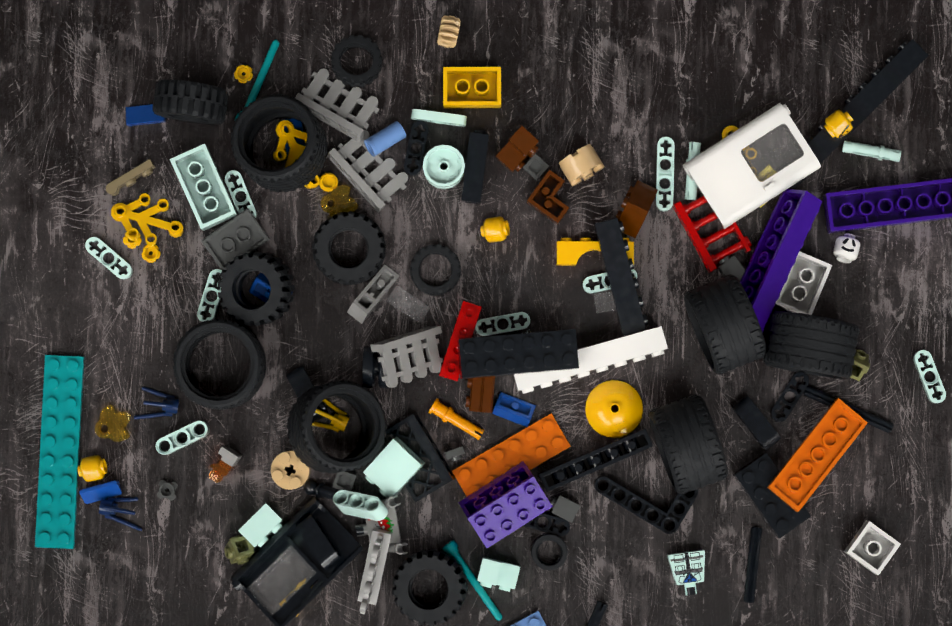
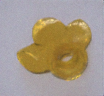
[320,185,358,216]
[95,405,131,442]

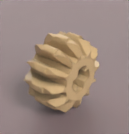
[437,15,461,48]

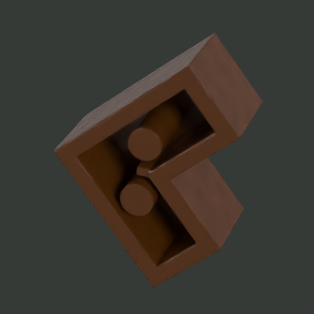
[496,126,539,173]
[527,170,569,225]
[616,180,658,238]

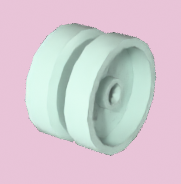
[423,145,465,189]

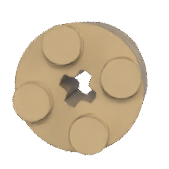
[559,144,605,187]
[271,451,311,490]

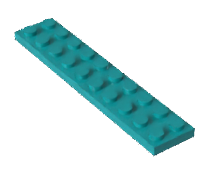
[35,355,84,549]

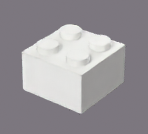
[844,520,901,575]

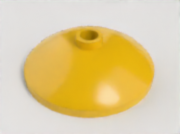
[585,380,643,438]

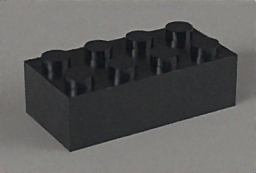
[733,453,811,539]

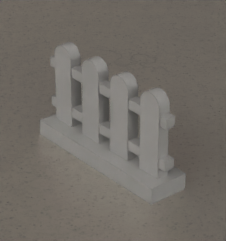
[295,68,379,142]
[327,130,408,213]
[370,326,443,388]
[357,528,392,615]

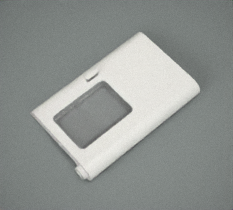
[683,103,821,229]

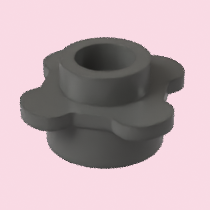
[157,480,178,501]

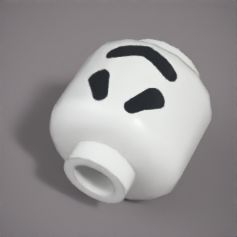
[833,233,860,263]

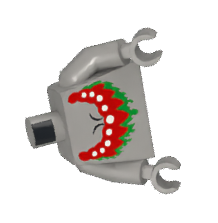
[355,495,408,555]

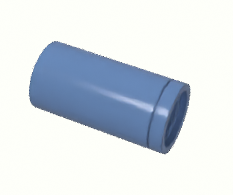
[364,121,406,157]

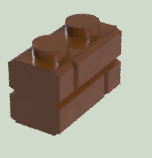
[466,376,495,413]

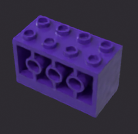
[458,461,553,548]

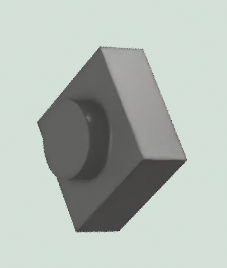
[523,154,549,181]
[444,446,465,462]
[332,471,357,491]

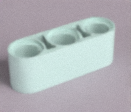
[155,421,210,455]
[333,490,388,521]

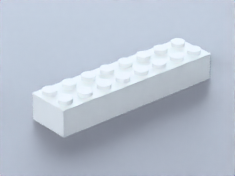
[513,326,668,394]

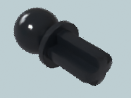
[303,480,337,500]

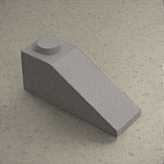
[347,265,400,324]

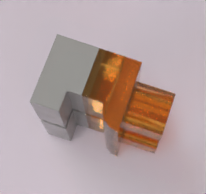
[208,445,242,483]

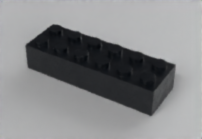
[457,329,579,379]

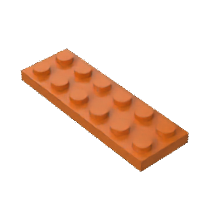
[767,398,868,512]
[452,413,571,497]

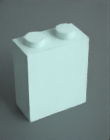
[363,437,425,498]

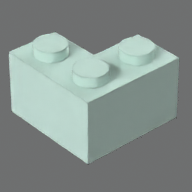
[238,503,283,547]
[477,557,520,592]

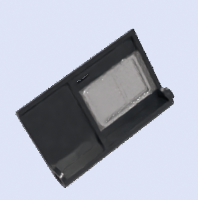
[231,496,364,626]

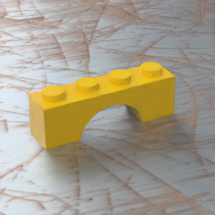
[556,238,634,266]

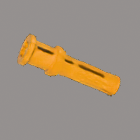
[428,398,485,440]

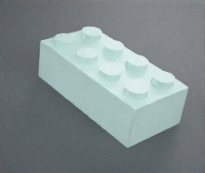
[170,144,238,231]

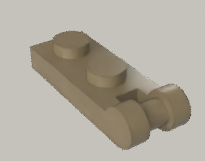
[106,159,156,196]

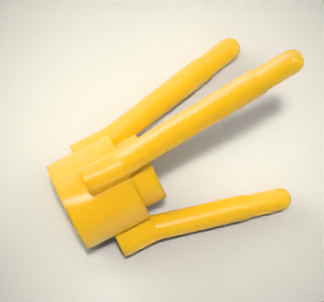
[312,399,350,432]

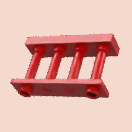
[672,195,752,273]
[439,301,481,381]

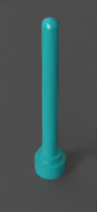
[234,40,279,121]
[442,540,502,621]

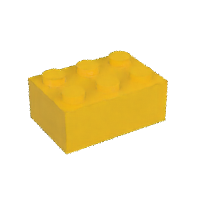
[443,67,501,108]

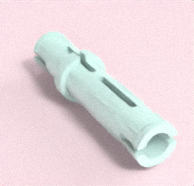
[842,140,901,162]
[684,142,701,200]

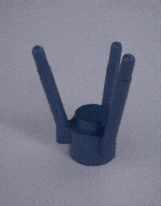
[134,387,179,419]
[99,497,142,531]

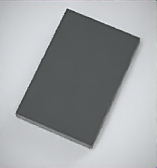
[201,208,270,270]

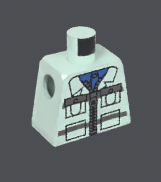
[667,550,705,595]

